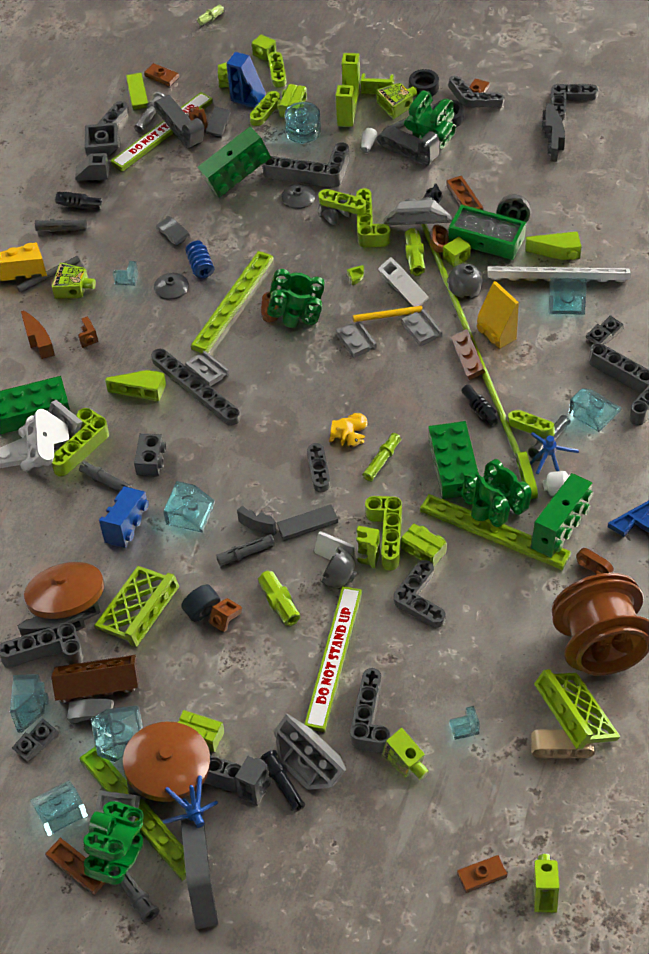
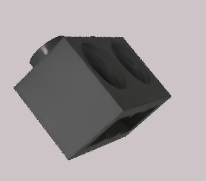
[134,433,166,476]
[235,756,270,806]

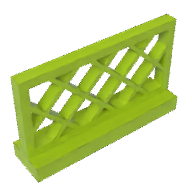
[94,566,179,647]
[534,669,620,749]

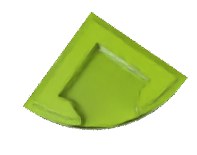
[347,265,364,286]

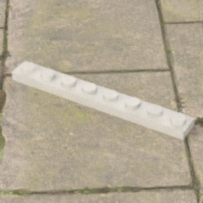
[487,266,631,282]

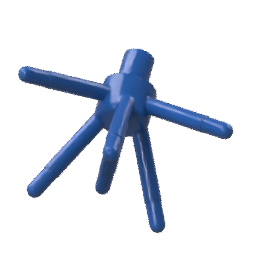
[530,432,579,474]
[163,775,218,828]

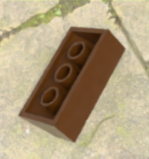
[51,654,139,703]

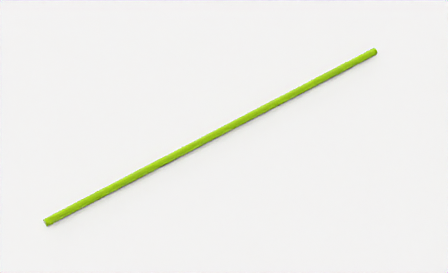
[421,224,521,456]

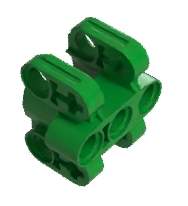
[404,90,456,149]
[267,269,325,328]
[462,459,532,527]
[83,801,144,885]

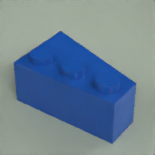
[226,52,266,108]
[99,486,149,548]

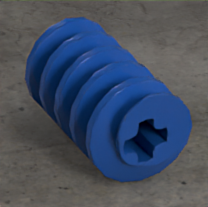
[185,240,215,278]

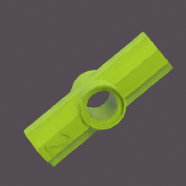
[405,228,425,276]
[258,570,301,626]

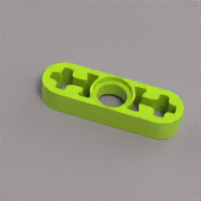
[268,52,286,87]
[250,91,281,126]
[319,189,366,215]
[508,410,555,438]
[516,451,538,500]

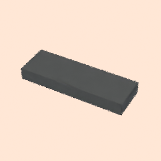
[277,504,338,541]

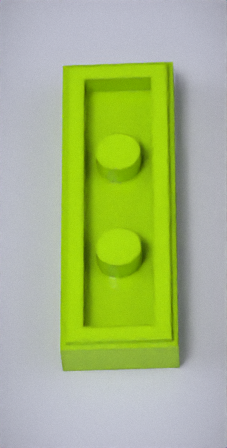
[126,73,148,110]

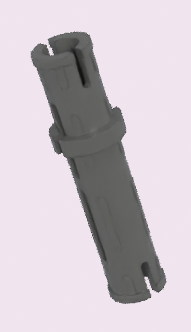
[35,219,87,232]
[79,461,132,492]
[216,534,275,567]

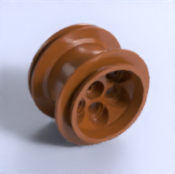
[551,573,649,675]

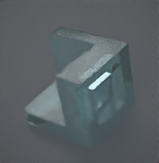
[113,261,138,286]
[449,706,480,740]

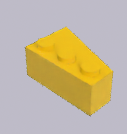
[0,242,47,281]

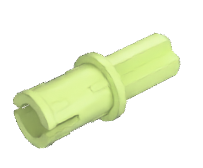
[197,4,224,25]

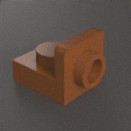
[186,106,208,129]
[78,316,99,348]
[209,598,243,632]

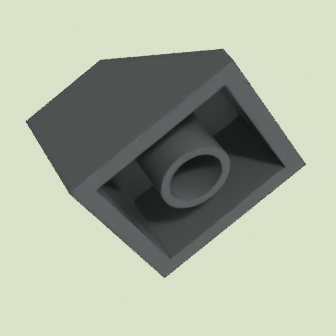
[85,123,120,158]

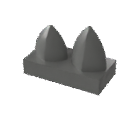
[318,193,352,226]

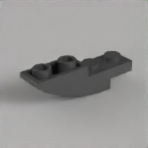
[542,103,565,161]
[17,601,101,636]

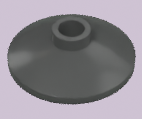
[282,184,315,209]
[154,273,189,300]

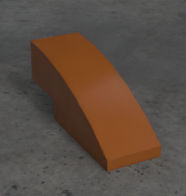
[21,311,55,359]

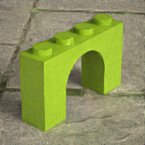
[336,53,360,127]

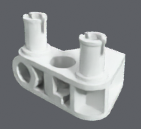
[18,409,69,472]

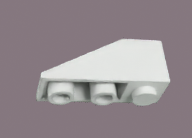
[378,257,429,307]

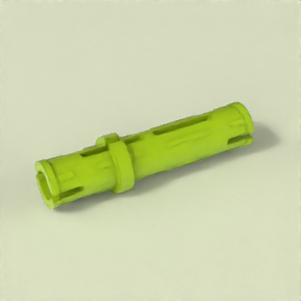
[362,433,402,482]

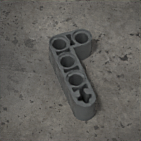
[154,95,204,148]
[377,126,439,166]
[0,623,83,668]
[350,668,390,753]

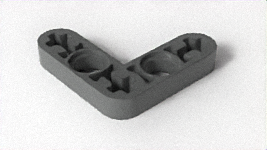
[448,76,505,108]
[551,84,598,121]
[394,560,446,628]

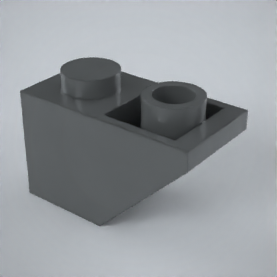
[75,153,109,181]

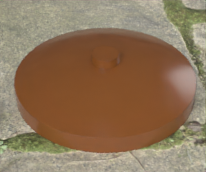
[24,562,104,619]
[123,722,210,802]

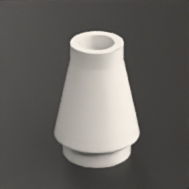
[360,128,378,153]

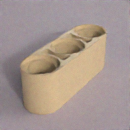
[531,730,595,758]

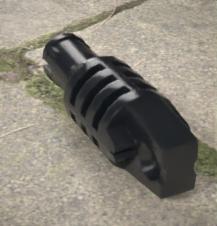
[55,192,103,209]
[461,384,498,427]

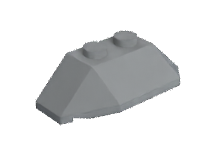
[383,197,453,226]
[274,714,346,790]

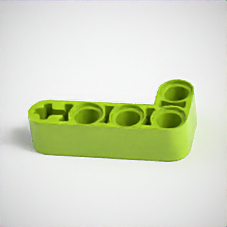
[356,188,390,248]
[51,408,109,477]
[365,496,402,571]

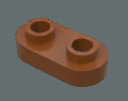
[430,225,449,252]
[261,292,280,322]
[576,548,614,574]

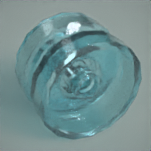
[285,102,321,143]

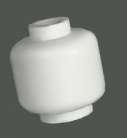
[543,471,570,497]

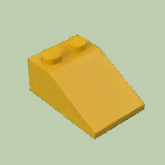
[477,281,519,349]

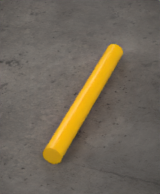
[352,306,423,322]

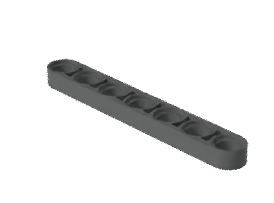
[151,348,240,425]

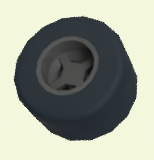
[181,584,221,622]

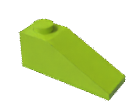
[525,231,582,260]
[105,370,166,401]

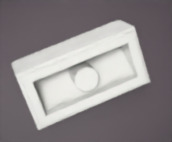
[314,531,355,560]

